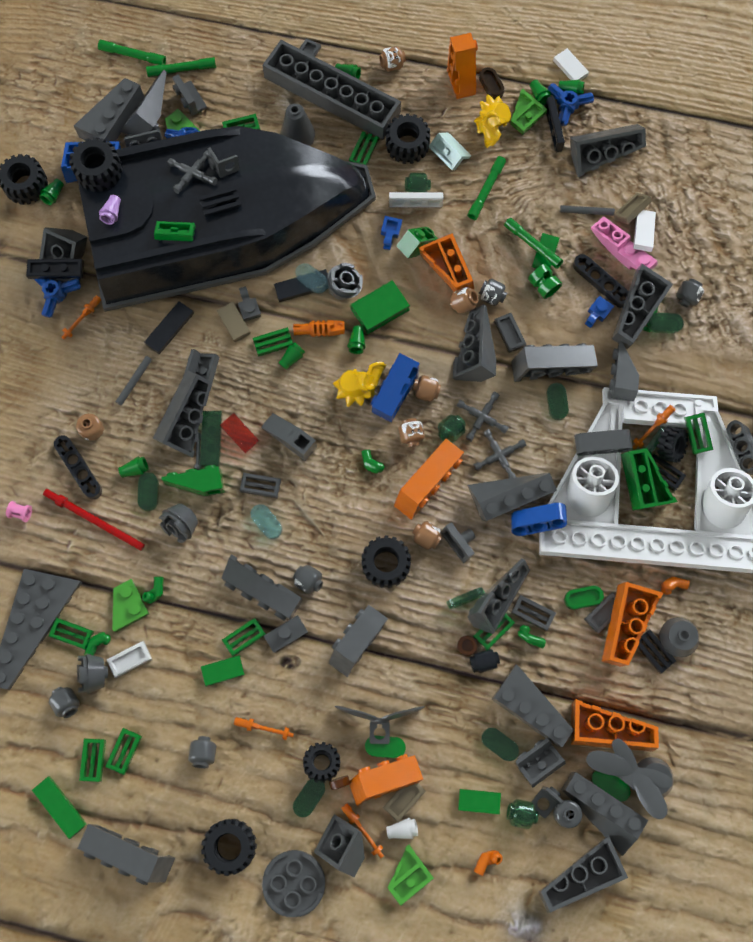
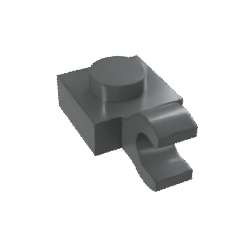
[238,286,261,322]

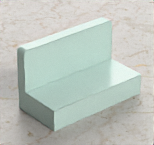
[429,132,471,170]

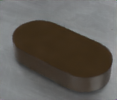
[479,67,505,100]

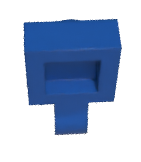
[381,216,402,250]
[585,296,614,328]

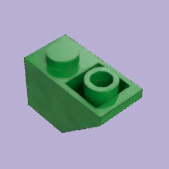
[396,227,438,258]

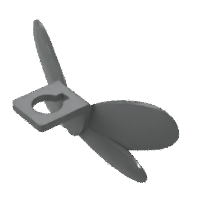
[335,706,425,744]
[586,739,672,819]

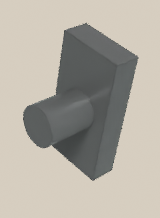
[441,522,475,564]
[264,615,308,654]

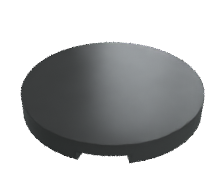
[262,850,325,917]

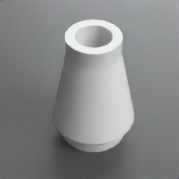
[386,818,418,839]

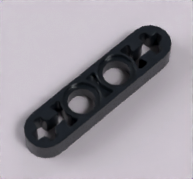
[573,254,629,308]
[54,435,102,499]

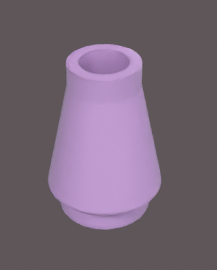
[99,195,121,225]

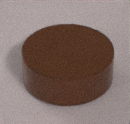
[457,635,477,656]
[329,775,350,790]

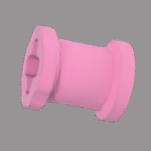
[6,501,32,522]

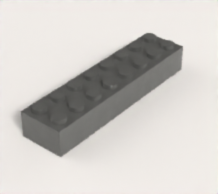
[262,40,401,140]

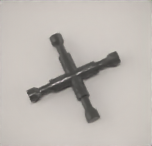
[168,150,217,194]
[457,392,509,442]
[473,429,526,478]

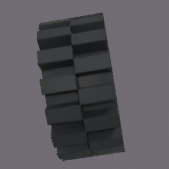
[657,426,689,463]
[303,742,340,783]

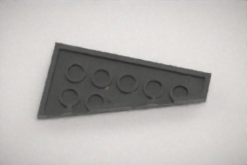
[0,569,82,690]

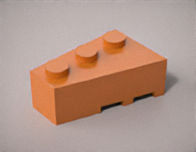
[447,33,478,99]
[419,233,475,292]
[349,754,423,806]

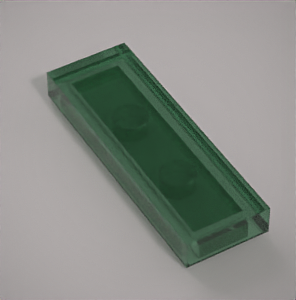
[200,411,222,467]

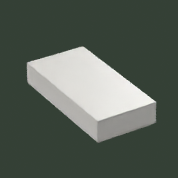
[553,48,589,80]
[107,641,152,678]

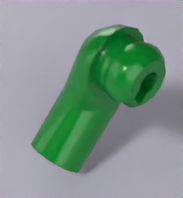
[84,632,111,655]

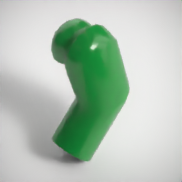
[361,450,384,474]
[142,577,164,604]
[518,625,546,648]

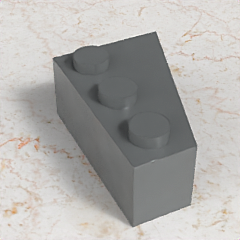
[329,605,388,677]

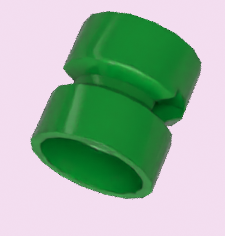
[528,264,562,299]

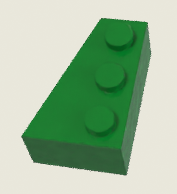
[620,448,678,511]

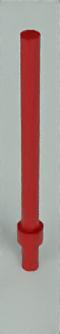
[43,489,145,551]

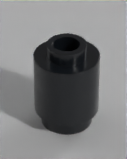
[469,649,500,673]

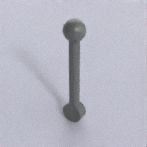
[194,432,202,470]

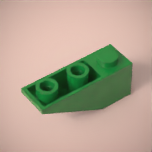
[161,465,225,496]

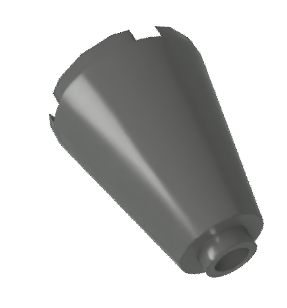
[280,104,315,146]

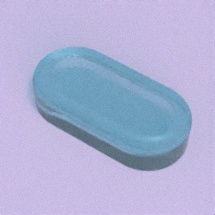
[295,263,328,293]
[250,504,282,539]

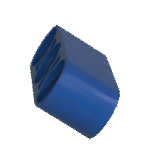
[511,502,567,536]

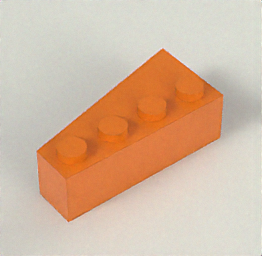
[394,439,464,520]
[602,582,663,667]
[571,699,659,752]

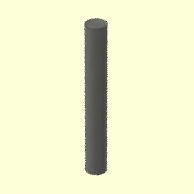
[560,205,615,216]
[115,356,152,406]

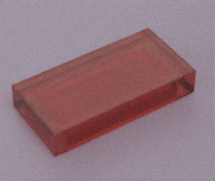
[220,413,259,454]

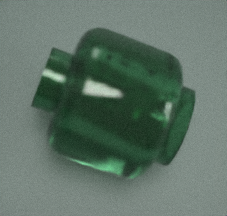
[405,173,431,192]
[438,414,466,443]
[506,799,539,830]

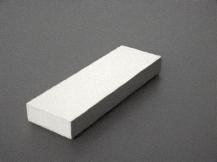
[389,192,443,207]
[633,210,656,252]

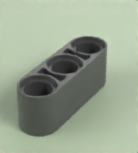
[726,420,753,475]
[574,429,632,456]

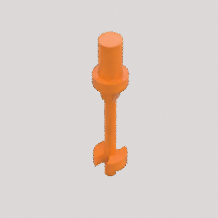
[61,295,102,339]
[632,405,676,449]
[234,717,294,740]
[341,803,384,858]

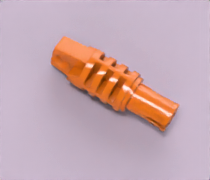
[293,320,345,337]

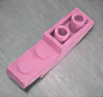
[591,216,658,270]

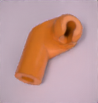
[661,577,690,595]
[474,850,503,876]

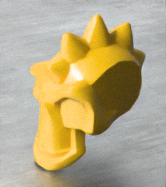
[474,95,511,148]
[333,362,386,407]

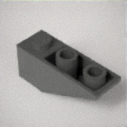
[609,342,639,402]
[261,413,317,461]

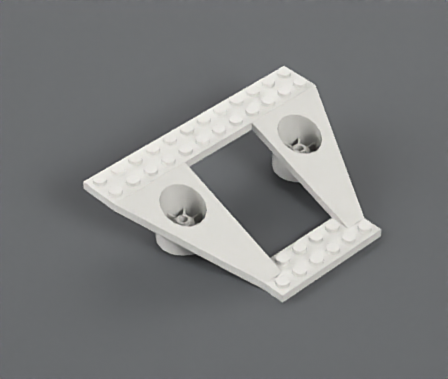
[539,387,753,573]

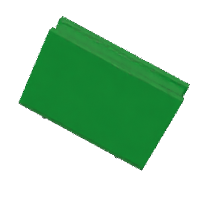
[350,280,410,335]

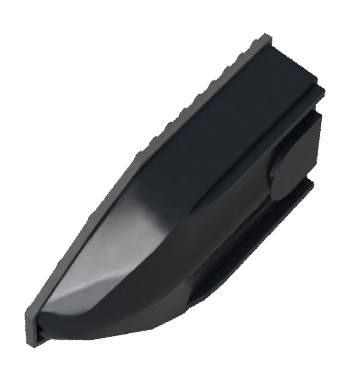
[78,126,376,312]

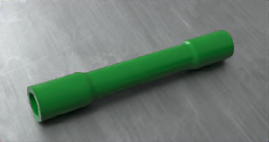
[98,39,166,65]
[146,57,216,77]
[467,156,507,220]
[504,217,563,269]

